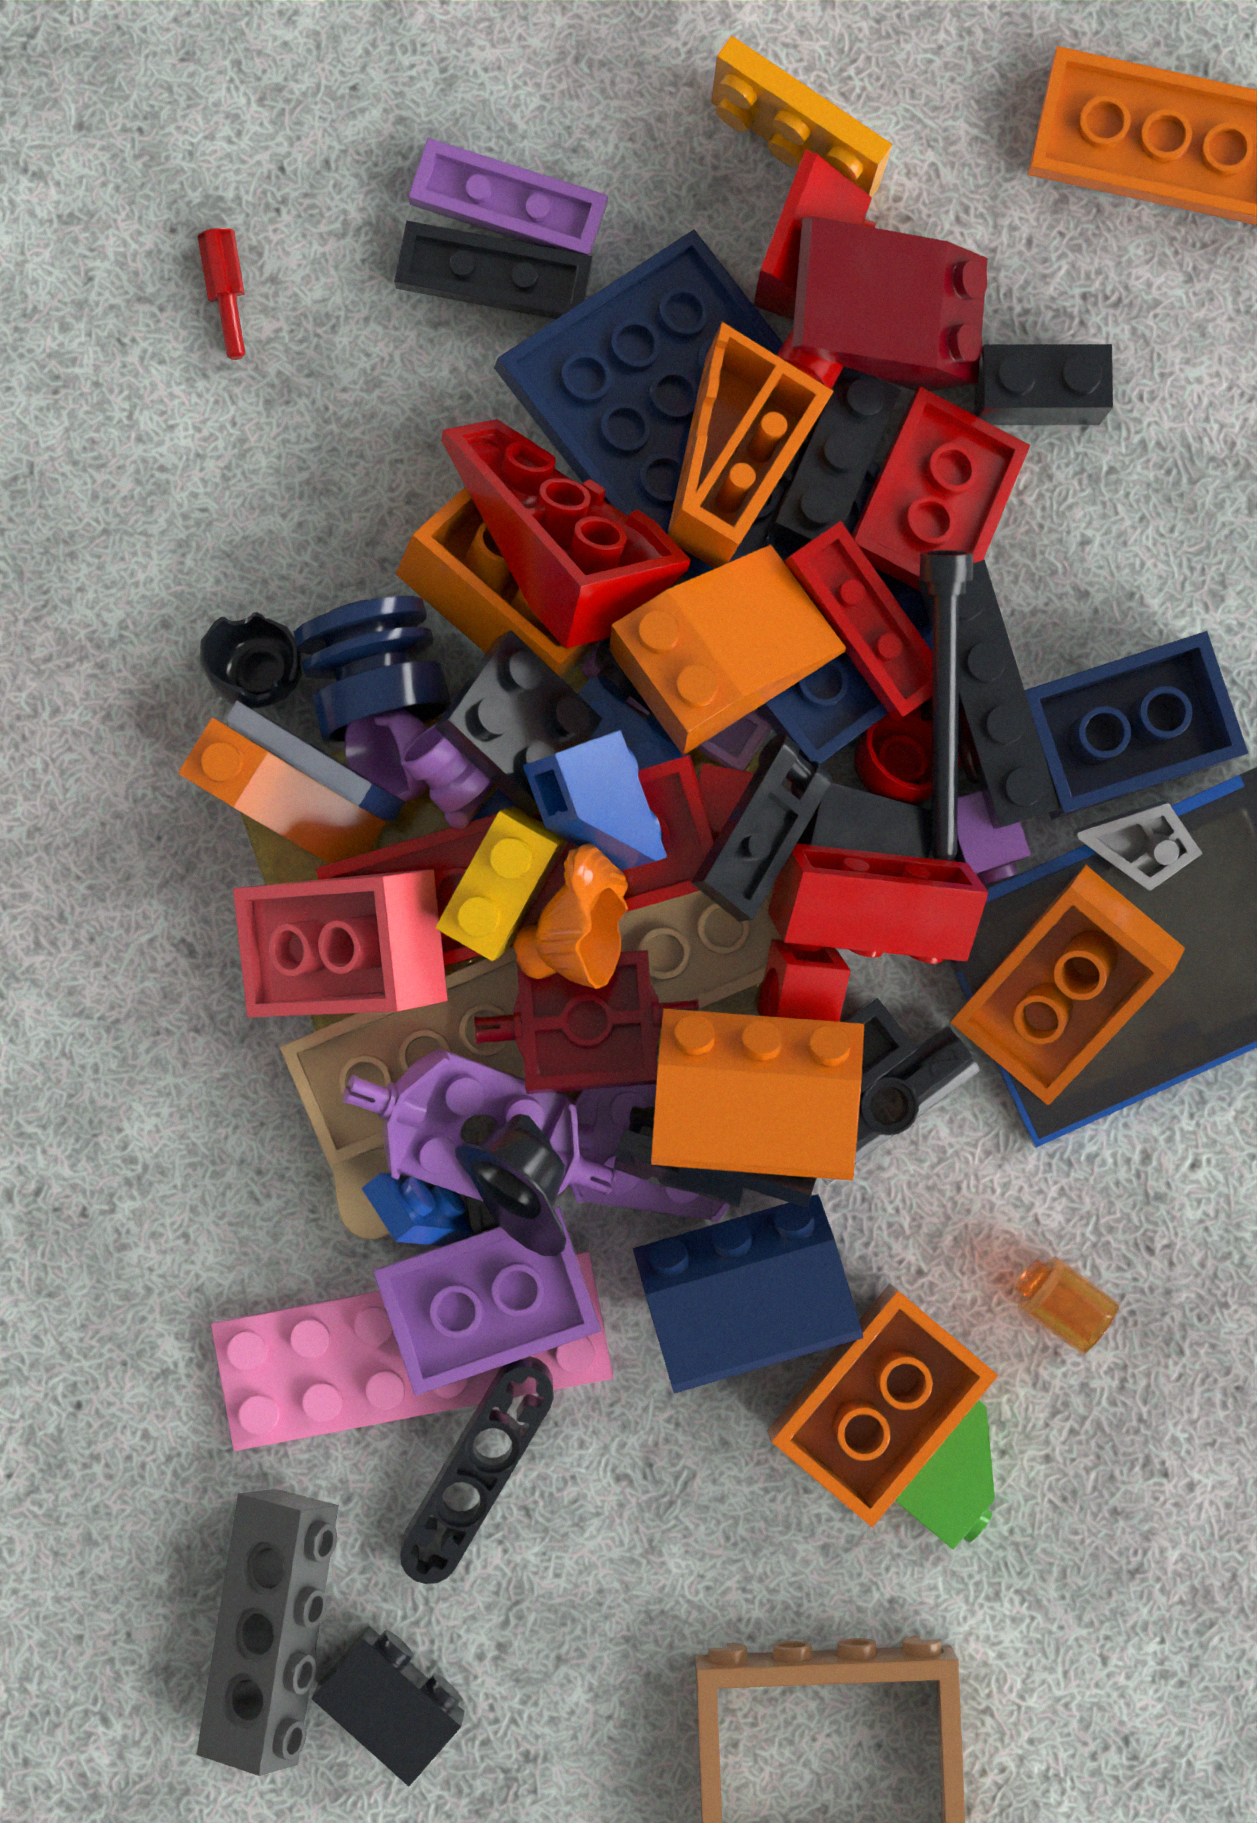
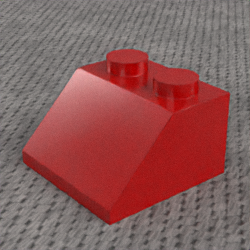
[753,150,876,321]

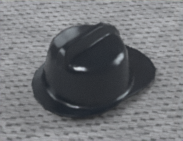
[455,1114,566,1257]

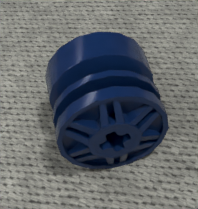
[293,596,452,743]

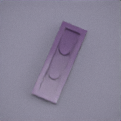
[408,138,608,256]

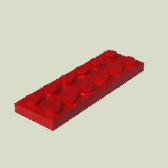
[316,755,716,966]

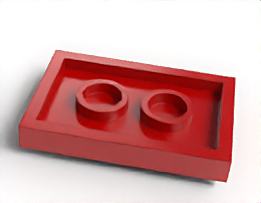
[851,386,1030,592]

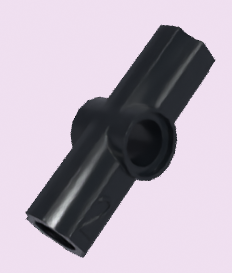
[821,1026,981,1185]

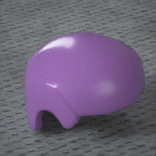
[344,708,429,802]

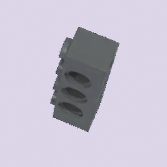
[196,1489,339,1776]

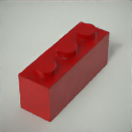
[768,843,989,964]

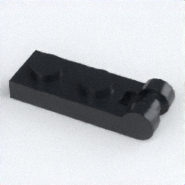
[691,733,832,922]

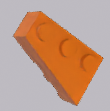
[667,322,834,569]

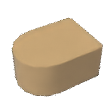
[332,1148,403,1239]

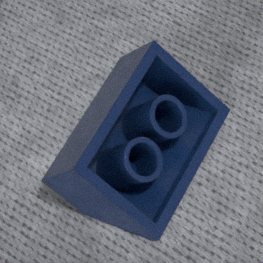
[632,1194,863,1394]

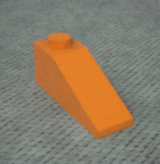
[178,717,387,864]

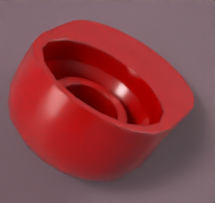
[854,705,962,806]

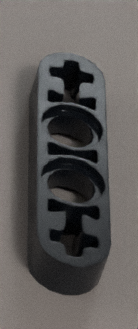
[400,1356,554,1584]

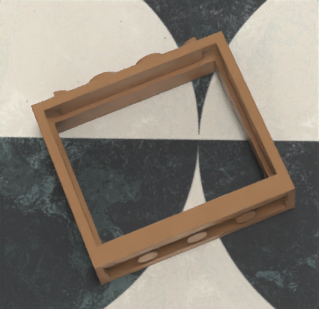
[695,1636,965,1823]

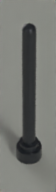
[920,550,973,861]

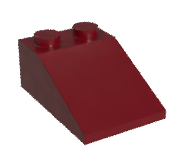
[792,216,988,391]

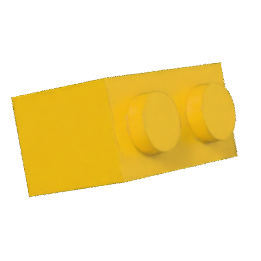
[435,806,568,961]

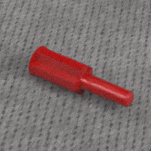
[197,228,246,360]

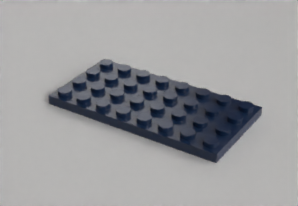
[494,229,933,764]

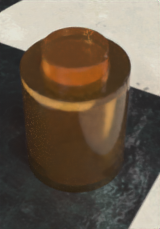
[1015,1256,1120,1355]

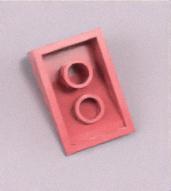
[233,869,448,1017]

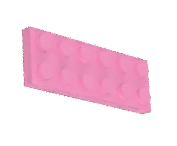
[211,1250,613,1451]

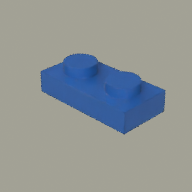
[361,1172,474,1246]

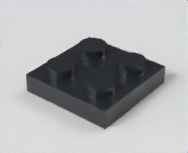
[434,630,603,817]

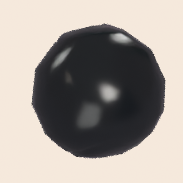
[200,612,302,709]

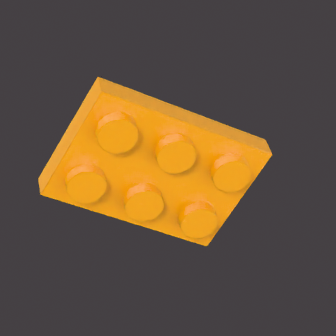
[711,35,893,197]

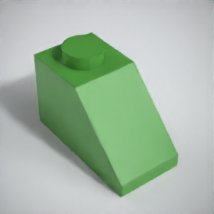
[895,1400,995,1550]

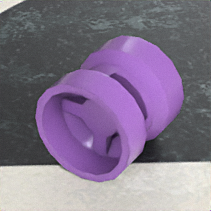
[401,724,490,813]

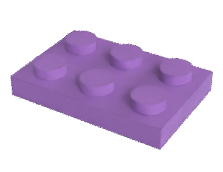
[373,1206,601,1396]

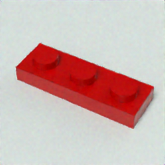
[783,521,933,721]

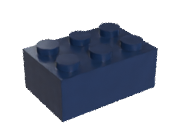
[1025,631,1249,820]

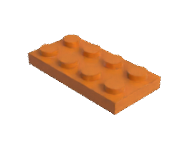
[1027,46,1257,225]

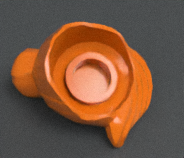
[513,843,628,989]

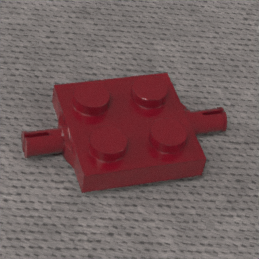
[474,950,699,1094]

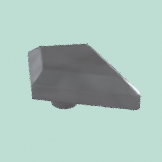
[1074,800,1203,891]

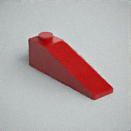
[441,419,691,649]

